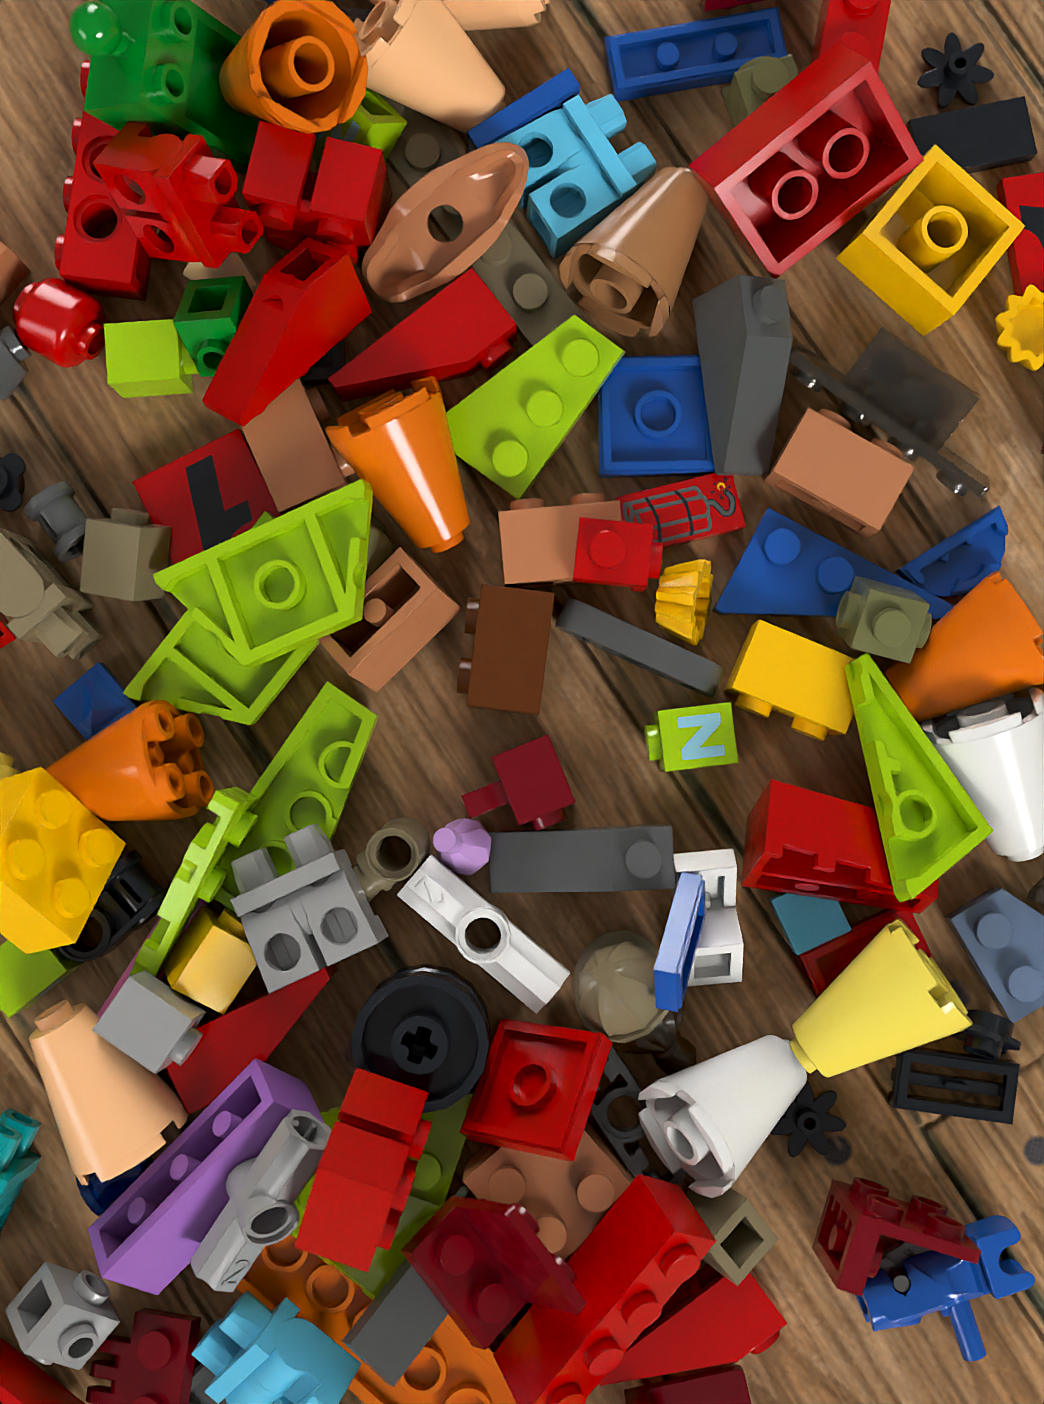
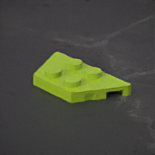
[152,479,373,668]
[122,511,320,725]

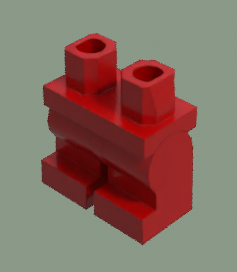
[93,121,264,269]

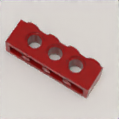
[54,57,156,301]

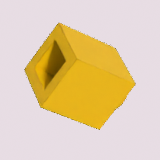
[163,905,257,1015]

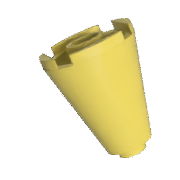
[789,917,973,1078]

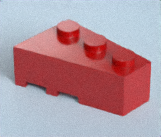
[741,779,939,914]

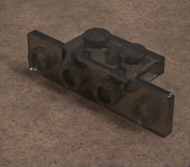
[789,326,990,499]

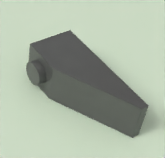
[692,275,793,476]
[488,823,675,893]

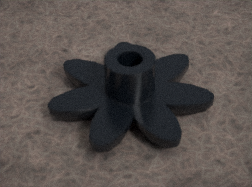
[917,33,994,109]
[770,1081,846,1158]

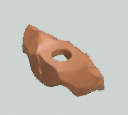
[361,142,529,303]

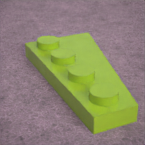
[214,681,379,917]

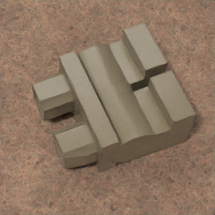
[0,527,104,660]

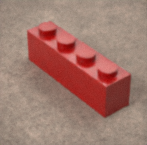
[493,1174,717,1404]

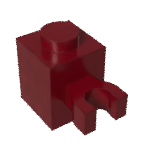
[461,734,576,831]

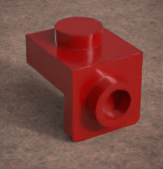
[573,517,663,592]

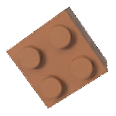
[463,1120,634,1260]

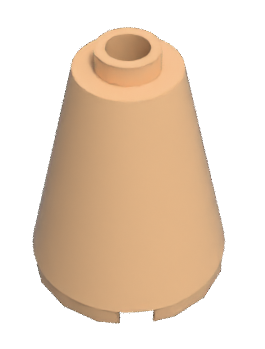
[353,0,506,135]
[29,1000,188,1185]

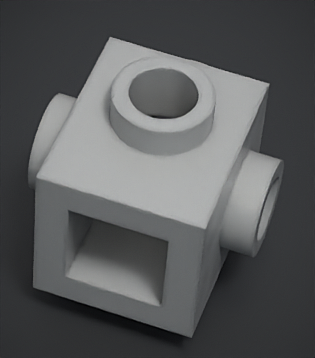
[5,1261,120,1370]

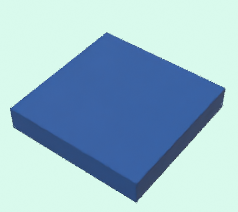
[597,355,715,478]

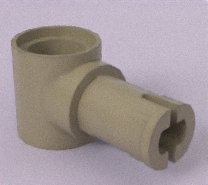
[352,816,431,903]

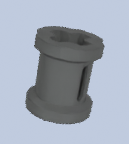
[24,481,88,562]

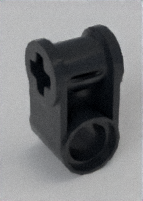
[58,850,170,962]

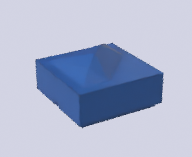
[53,662,140,740]

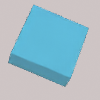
[768,893,851,955]

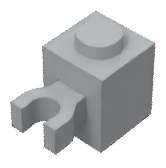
[92,970,206,1074]

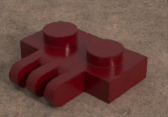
[85,1308,201,1404]

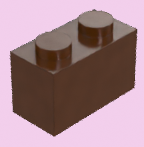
[457,584,554,716]

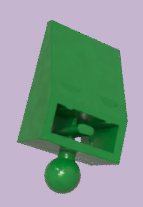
[69,0,269,175]

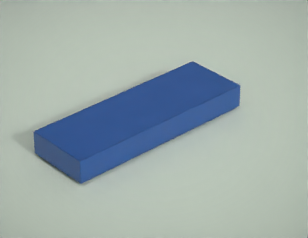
[604,7,787,102]

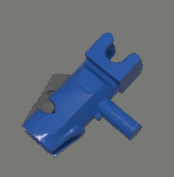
[855,1215,1035,1361]

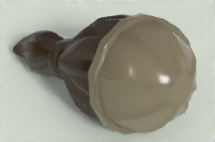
[573,930,697,1075]

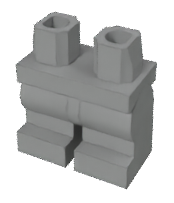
[230,823,388,993]

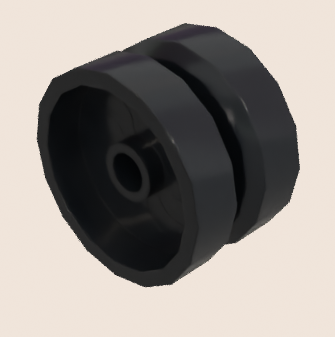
[351,963,491,1113]

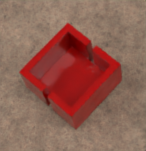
[242,121,393,265]
[294,1068,432,1273]

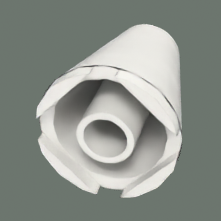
[920,687,1044,862]
[638,1035,807,1198]

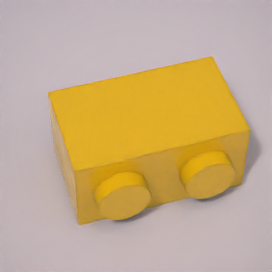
[724,620,855,741]

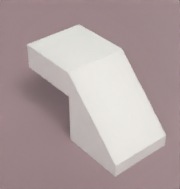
[672,848,744,987]

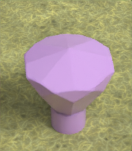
[433,818,491,875]

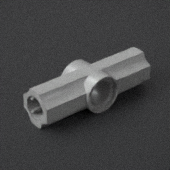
[190,1109,331,1292]

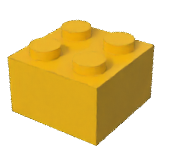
[836,144,1025,336]
[0,767,126,954]

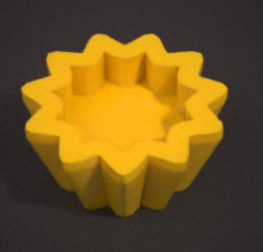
[995,284,1044,371]
[654,559,714,646]

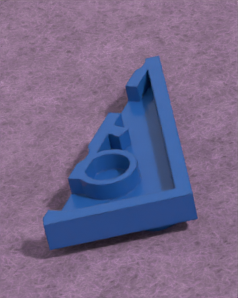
[712,508,953,619]

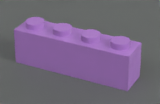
[88,1058,325,1295]

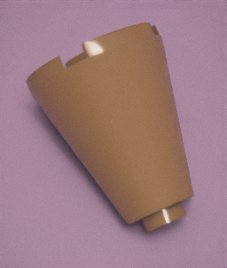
[559,167,709,337]

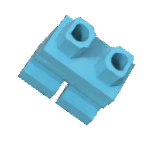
[495,94,657,260]
[191,1290,362,1404]

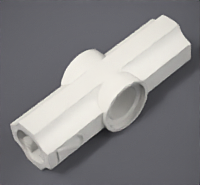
[397,854,570,1014]

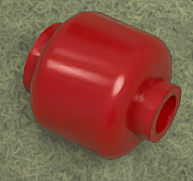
[13,277,106,368]

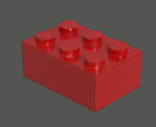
[688,42,924,279]

